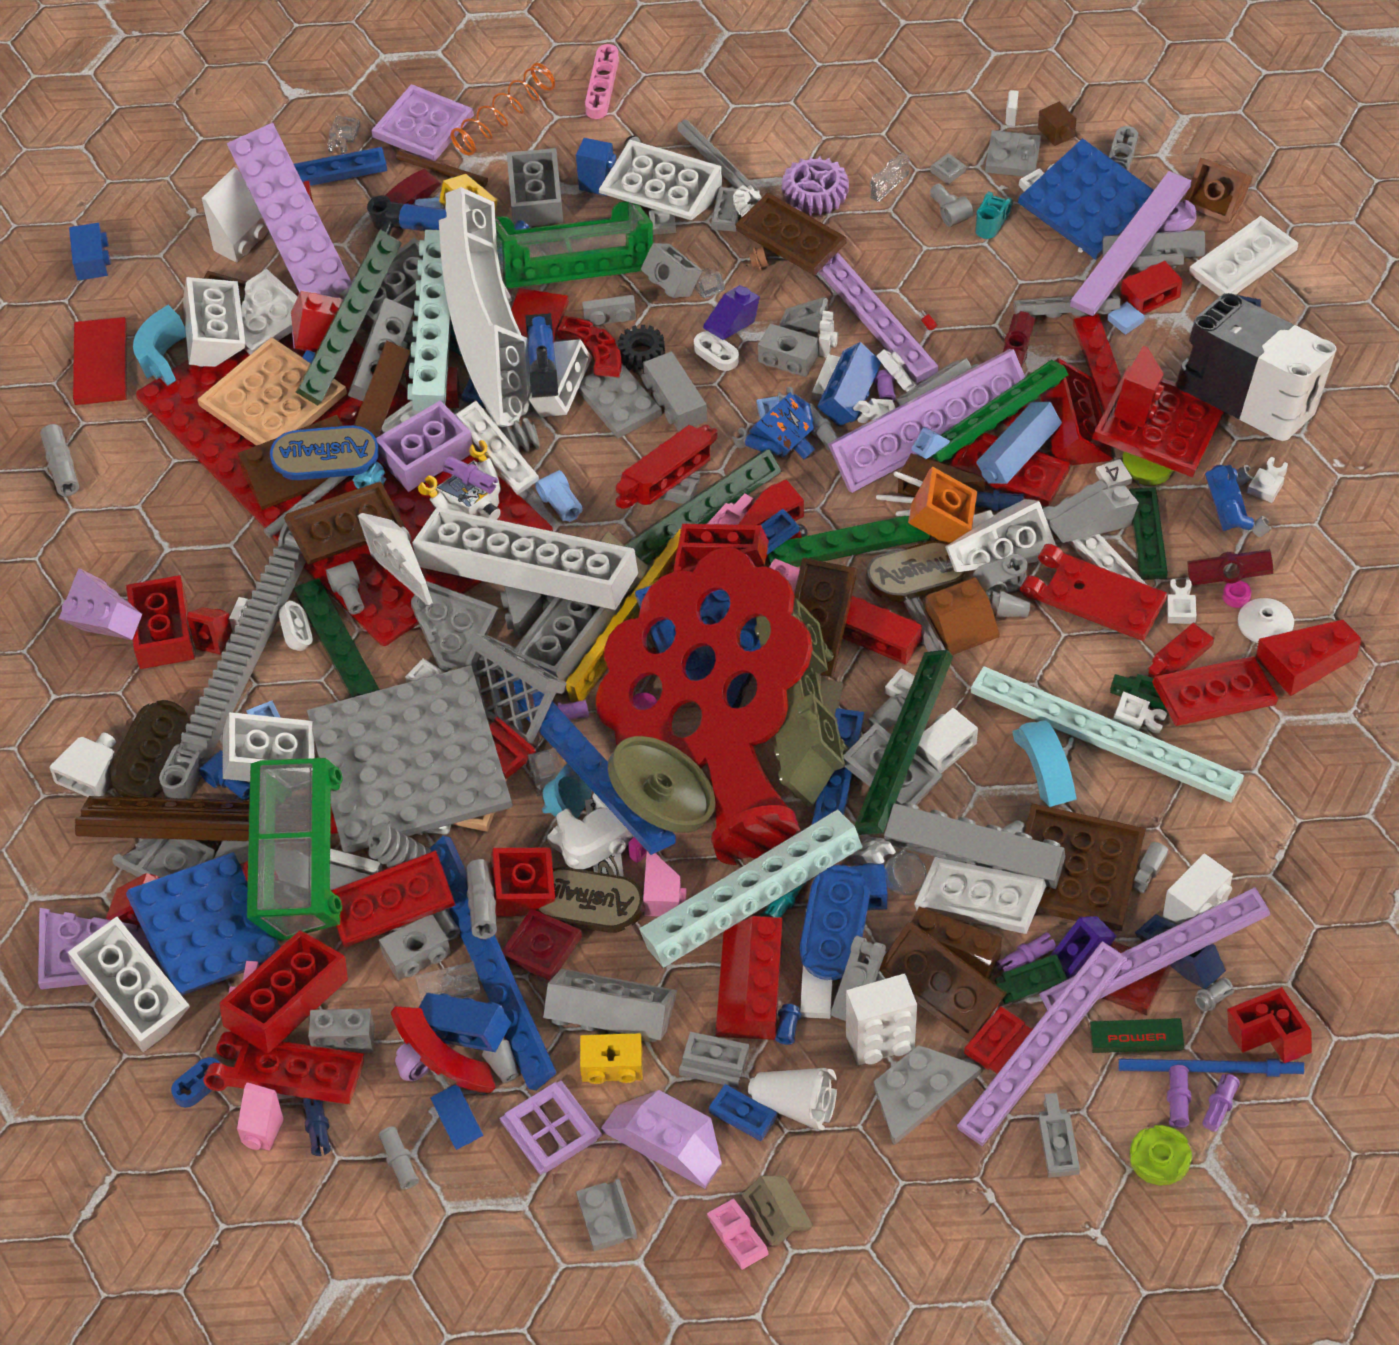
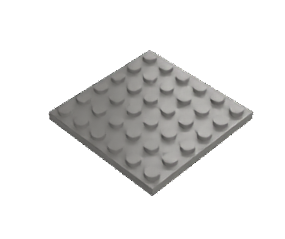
[307,665,513,853]

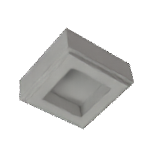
[930,153,966,184]

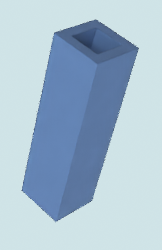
[976,402,1062,484]

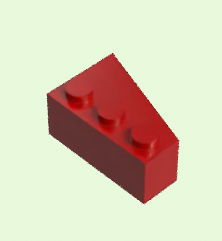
[673,524,769,572]
[1255,619,1361,696]

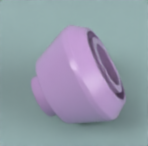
[395,1043,430,1081]

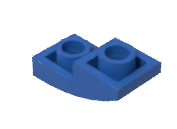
[430,1084,484,1150]

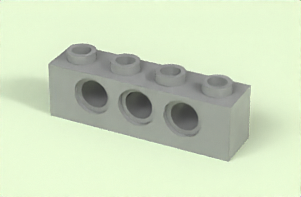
[348,298,414,401]

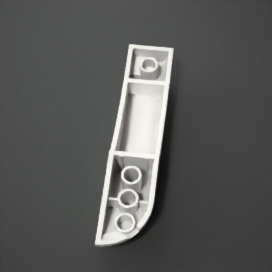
[439,187,531,427]

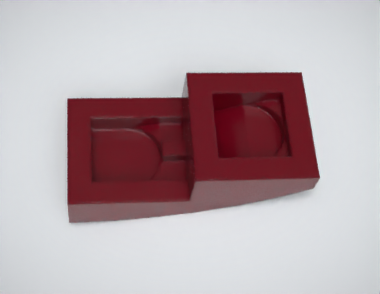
[385,168,441,205]

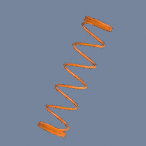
[451,63,555,156]

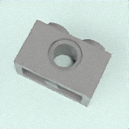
[641,243,702,298]
[758,323,818,377]
[379,915,451,981]

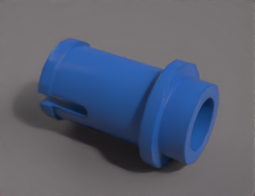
[775,1004,801,1045]

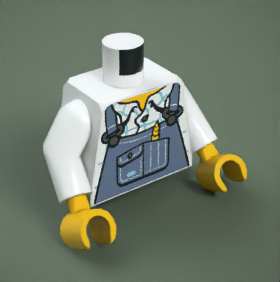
[418,440,501,520]

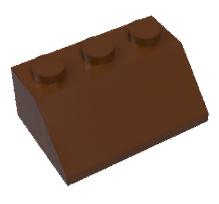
[912,906,1002,980]

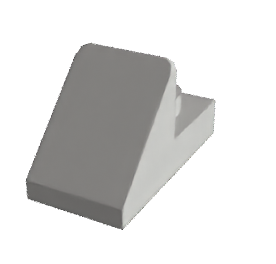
[779,297,828,338]

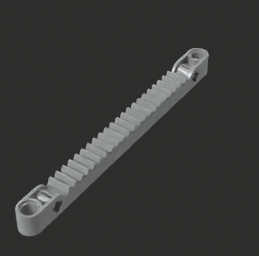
[159,500,315,799]

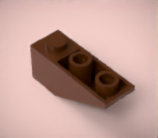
[898,453,986,497]

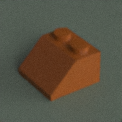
[1183,158,1253,223]
[925,577,1000,655]

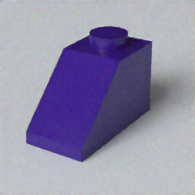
[703,285,760,340]
[1050,916,1117,979]

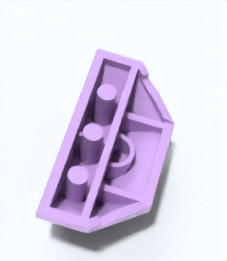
[601,1090,722,1189]

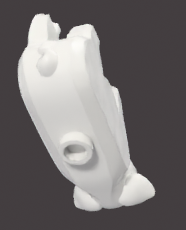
[547,793,634,869]

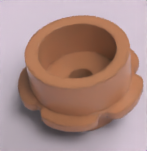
[749,246,769,271]

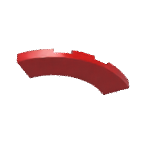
[557,316,622,377]
[390,1006,496,1093]

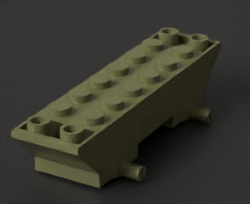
[755,598,850,806]

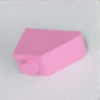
[643,851,686,916]
[237,1083,284,1151]

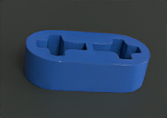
[171,1057,220,1108]

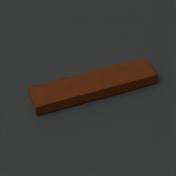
[353,340,411,438]

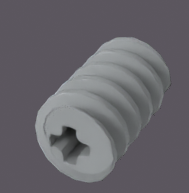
[501,418,539,452]
[367,823,431,868]

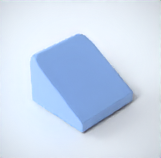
[911,426,950,459]

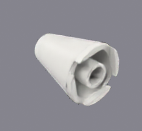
[748,1068,837,1130]

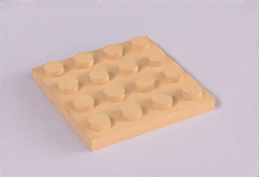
[198,337,347,445]

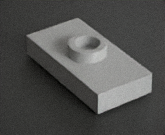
[711,187,740,232]

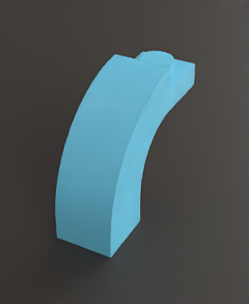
[133,305,186,386]
[1012,720,1077,807]

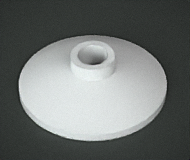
[1238,598,1294,643]

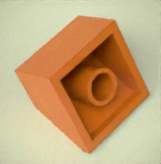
[908,467,977,544]

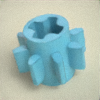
[353,461,386,489]

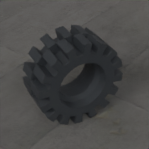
[618,325,665,373]

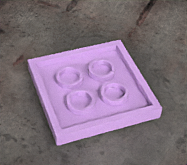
[372,84,474,161]

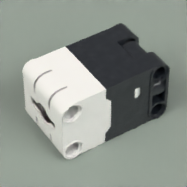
[1176,293,1336,441]

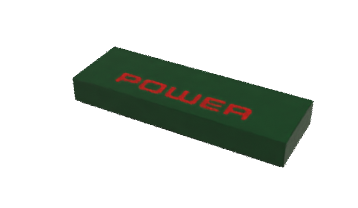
[1089,1018,1184,1053]

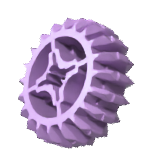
[782,156,849,216]

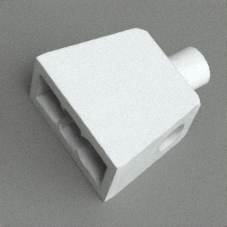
[49,733,116,797]

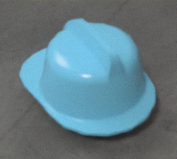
[542,763,592,818]

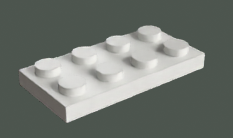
[1189,216,1298,296]
[914,857,1046,934]

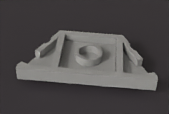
[112,839,216,878]
[874,1045,981,1145]

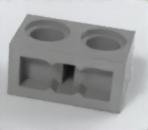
[308,1009,375,1053]

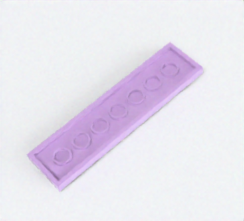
[227,123,351,298]
[828,349,1025,493]

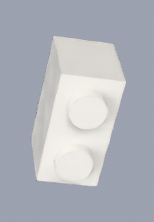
[915,708,978,773]

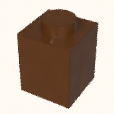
[1038,101,1076,146]

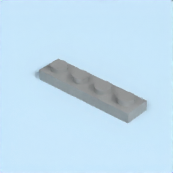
[1013,293,1120,318]

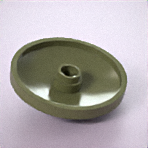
[608,736,715,833]

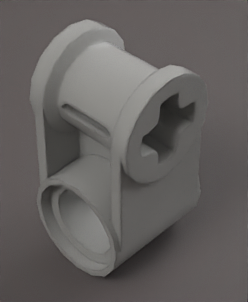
[973,554,1028,600]

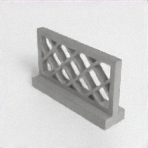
[464,633,567,744]

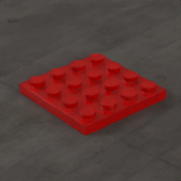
[1092,365,1224,478]

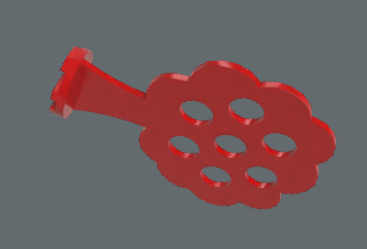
[595,547,813,865]

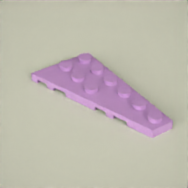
[38,908,163,989]

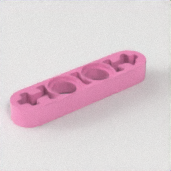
[585,44,619,119]

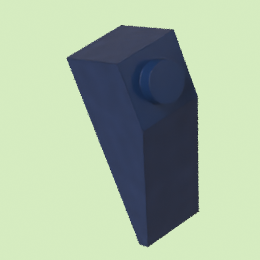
[1135,914,1226,989]

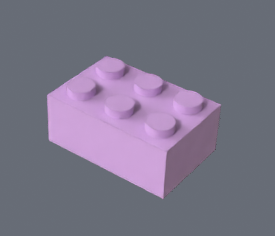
[376,400,473,492]

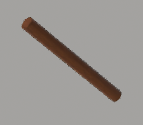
[396,150,488,187]

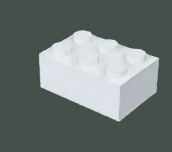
[223,712,315,787]
[846,974,917,1066]

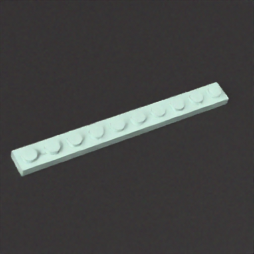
[971,666,1244,803]

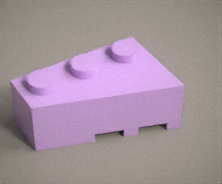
[59,568,142,640]

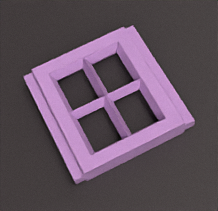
[500,1080,602,1175]

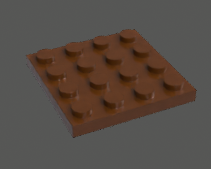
[1024,803,1146,931]

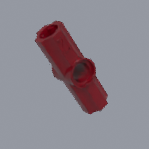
[1003,311,1035,368]
[1187,549,1274,586]

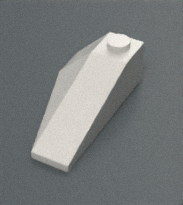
[945,499,1056,572]
[358,513,433,605]

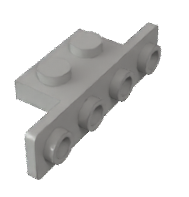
[1102,230,1205,270]

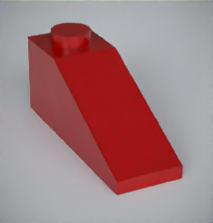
[738,479,804,525]

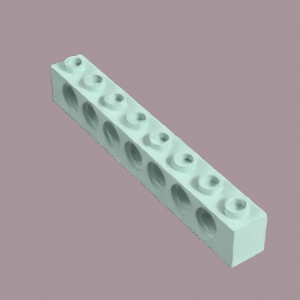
[408,230,451,411]
[639,810,863,968]

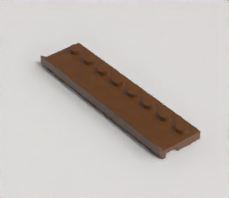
[75,796,312,843]

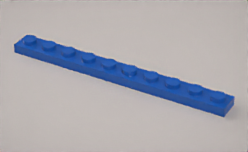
[498,674,676,855]
[429,835,557,1091]

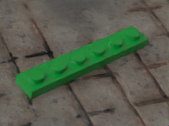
[931,360,1068,462]
[766,516,930,567]

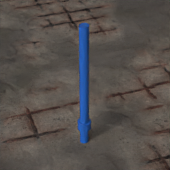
[1118,1058,1304,1077]

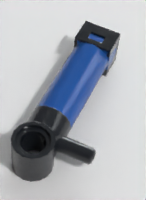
[367,195,447,235]
[525,313,558,398]

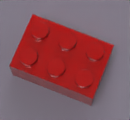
[126,575,195,669]

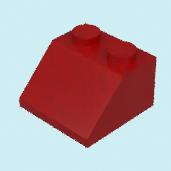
[291,291,346,358]
[1114,346,1165,428]
[490,848,555,916]

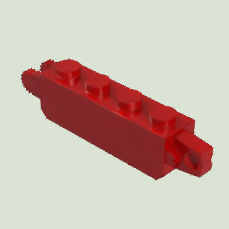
[615,424,718,509]

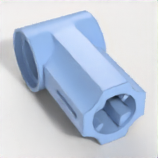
[535,470,583,522]

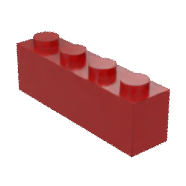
[843,596,922,665]

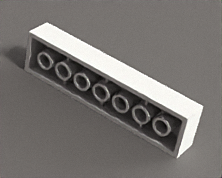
[412,507,638,610]

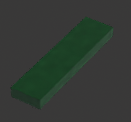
[1129,487,1168,580]

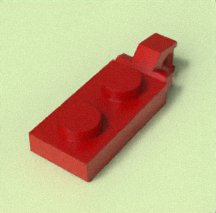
[1148,622,1214,678]

